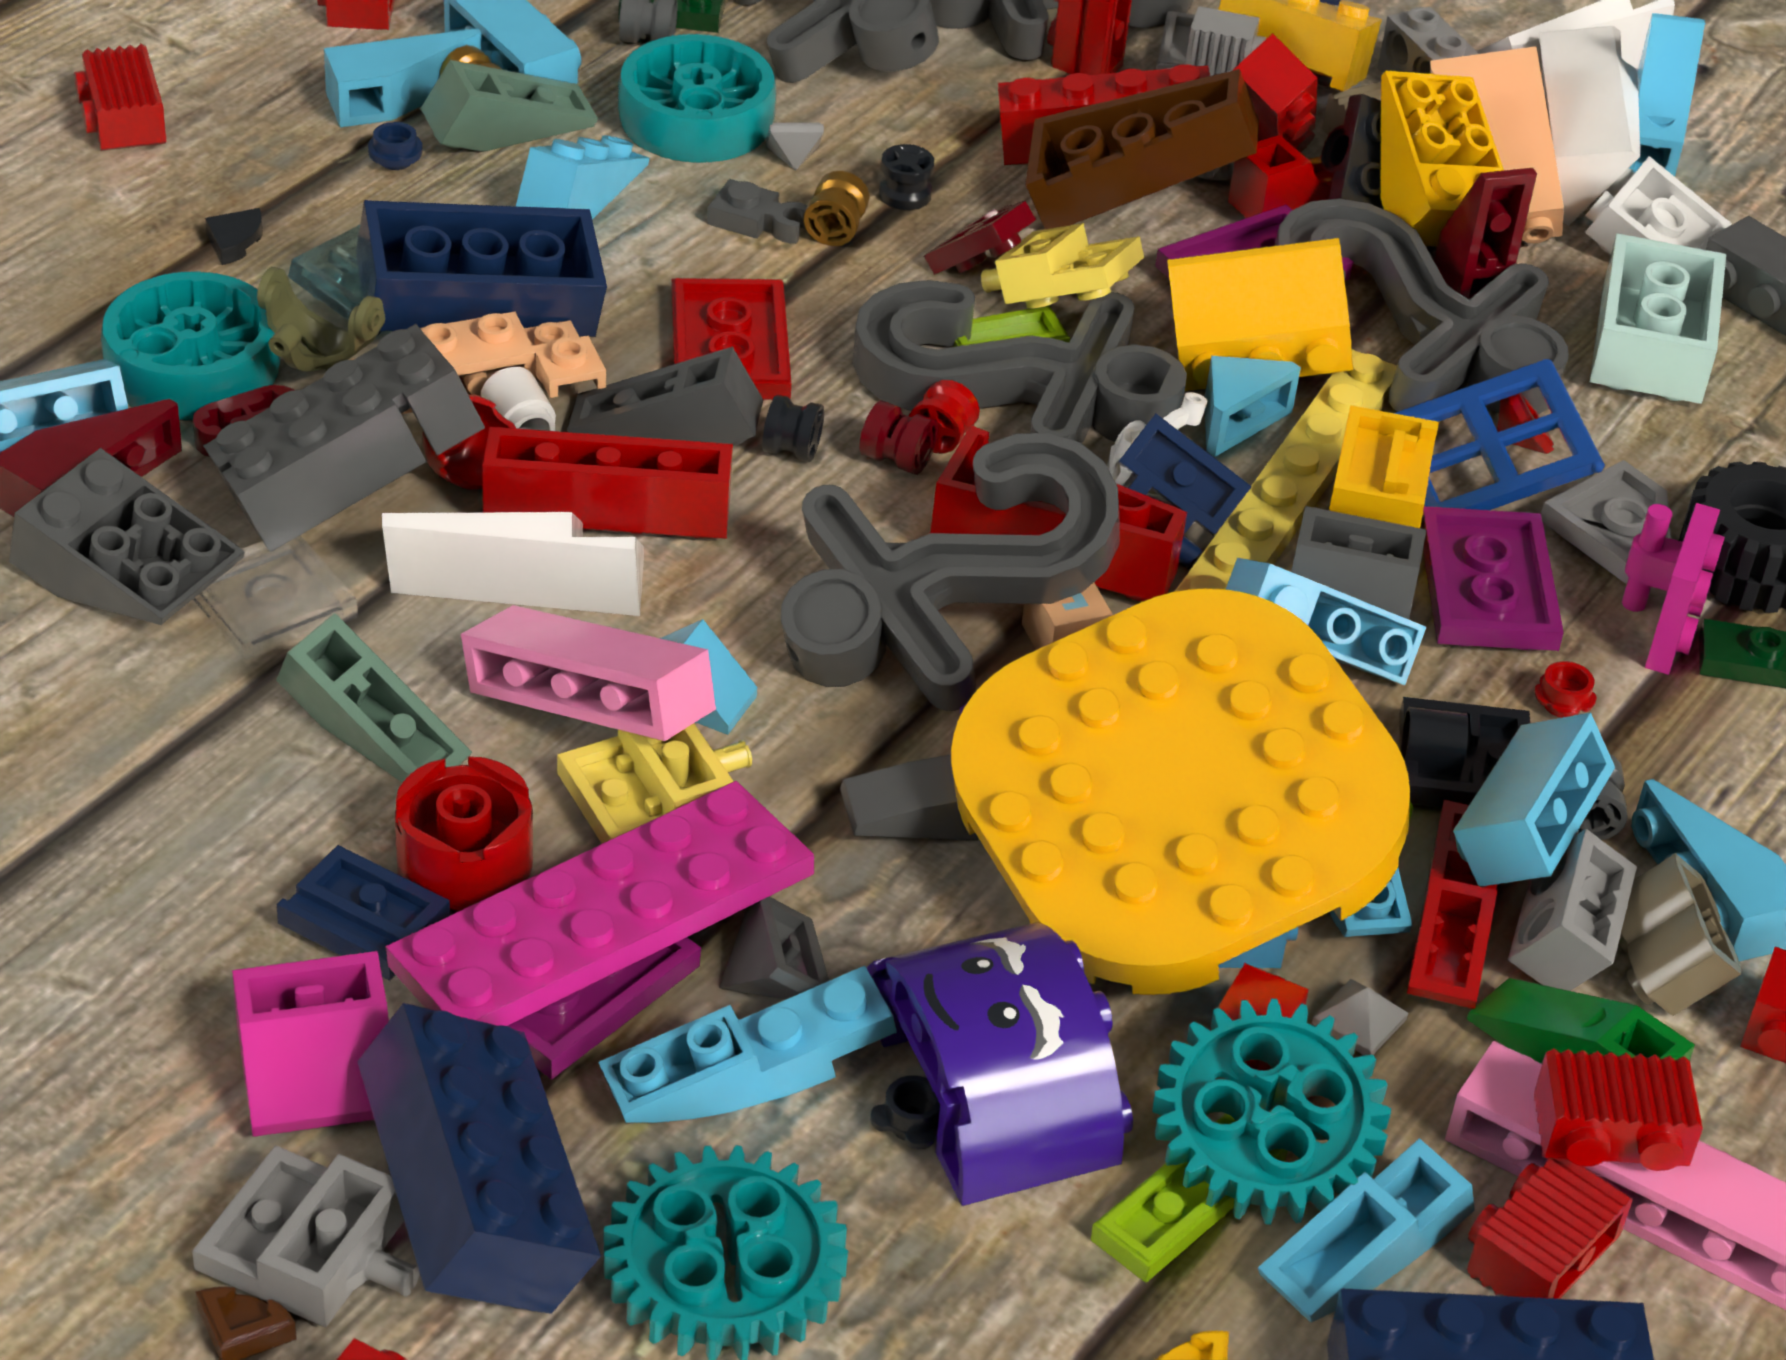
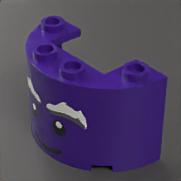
[867,923,1133,1206]

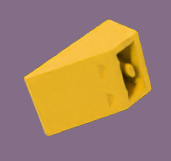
[1381,71,1504,246]

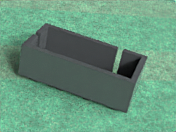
[203,324,485,552]

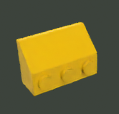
[1167,238,1353,391]

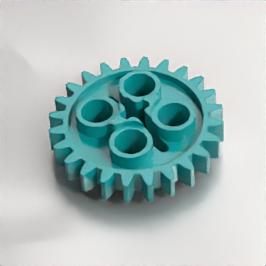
[1152,999,1391,1225]
[603,1145,848,1360]

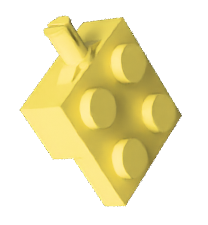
[981,223,1144,308]
[557,723,752,844]

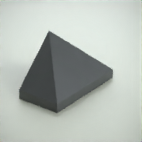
[719,896,829,1000]

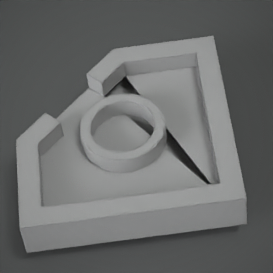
[1541,460,1671,584]

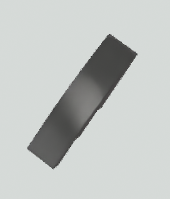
[840,754,979,841]

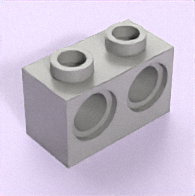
[1377,7,1479,74]
[1508,829,1637,991]

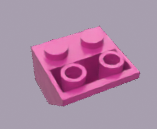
[232,951,389,1137]

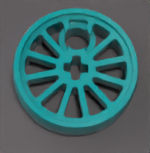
[618,34,776,163]
[101,271,281,421]

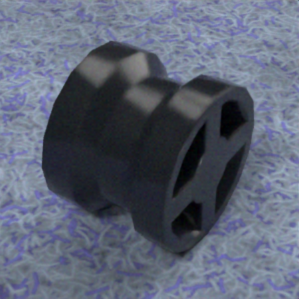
[879,144,935,210]
[762,395,825,462]

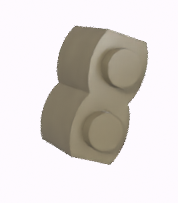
[1618,853,1741,1016]

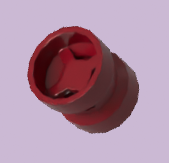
[859,400,938,475]

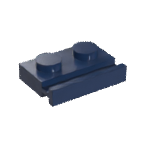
[276,845,450,981]

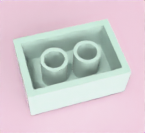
[1590,233,1726,404]

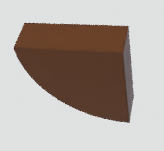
[195,1286,297,1360]

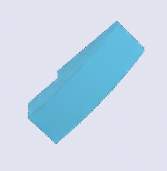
[1258,1138,1475,1323]

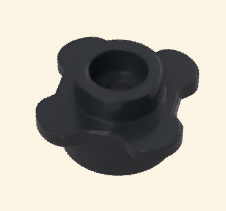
[870,1075,940,1149]

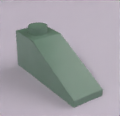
[420,60,598,152]
[276,613,472,783]

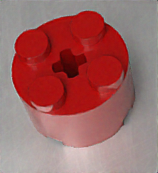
[395,756,533,914]

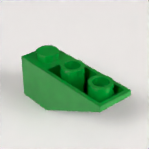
[1467,978,1695,1064]

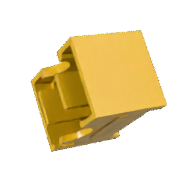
[1329,405,1439,528]

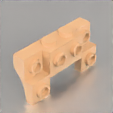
[348,312,606,414]

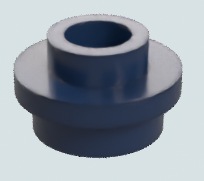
[368,122,423,170]

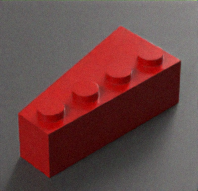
[930,425,1187,601]

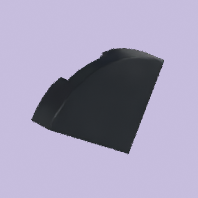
[205,208,263,265]

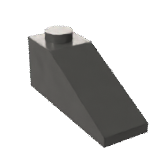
[567,347,763,446]

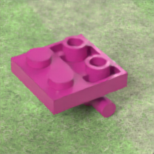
[1622,503,1725,675]

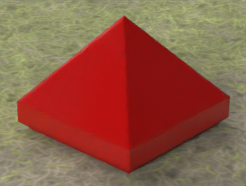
[1497,393,1554,454]

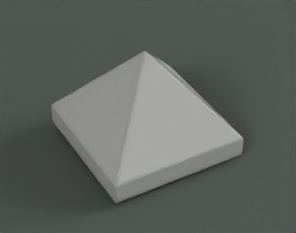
[766,123,824,171]
[1312,979,1408,1055]

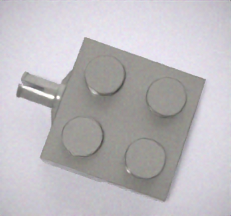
[192,1145,420,1327]

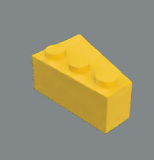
[1218,0,1382,92]

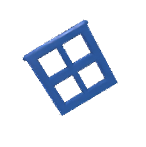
[1395,359,1605,510]

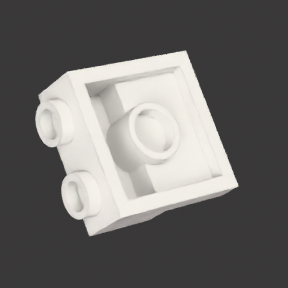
[1585,156,1732,255]

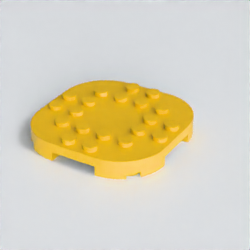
[951,588,1410,995]

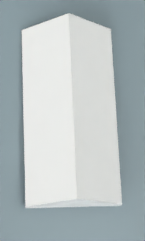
[1477,0,1675,89]
[1539,25,1640,226]
[382,512,644,616]

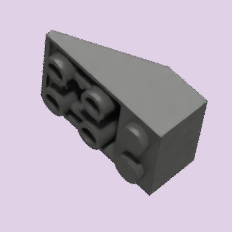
[9,448,245,625]

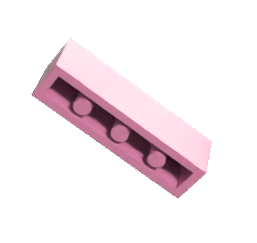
[461,605,716,741]

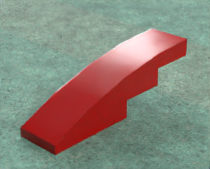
[1407,800,1498,1009]

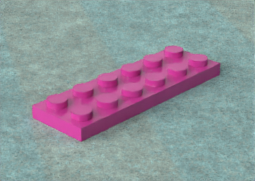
[386,781,814,1026]

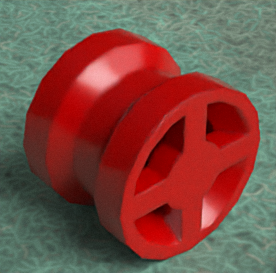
[909,380,980,454]

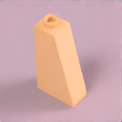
[1430,46,1564,243]

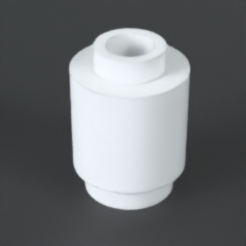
[481,367,556,431]

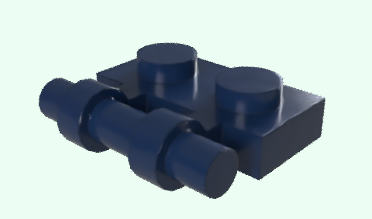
[1118,413,1252,569]

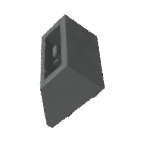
[1291,506,1426,620]

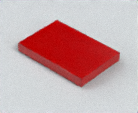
[671,278,792,400]

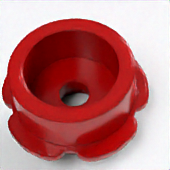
[1534,661,1597,718]

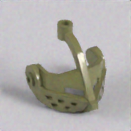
[257,267,385,372]

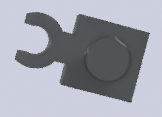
[707,179,807,244]

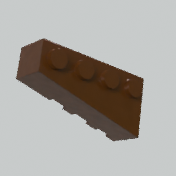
[1025,69,1259,229]

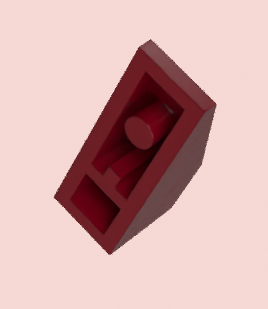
[1434,167,1537,299]
[0,399,182,517]

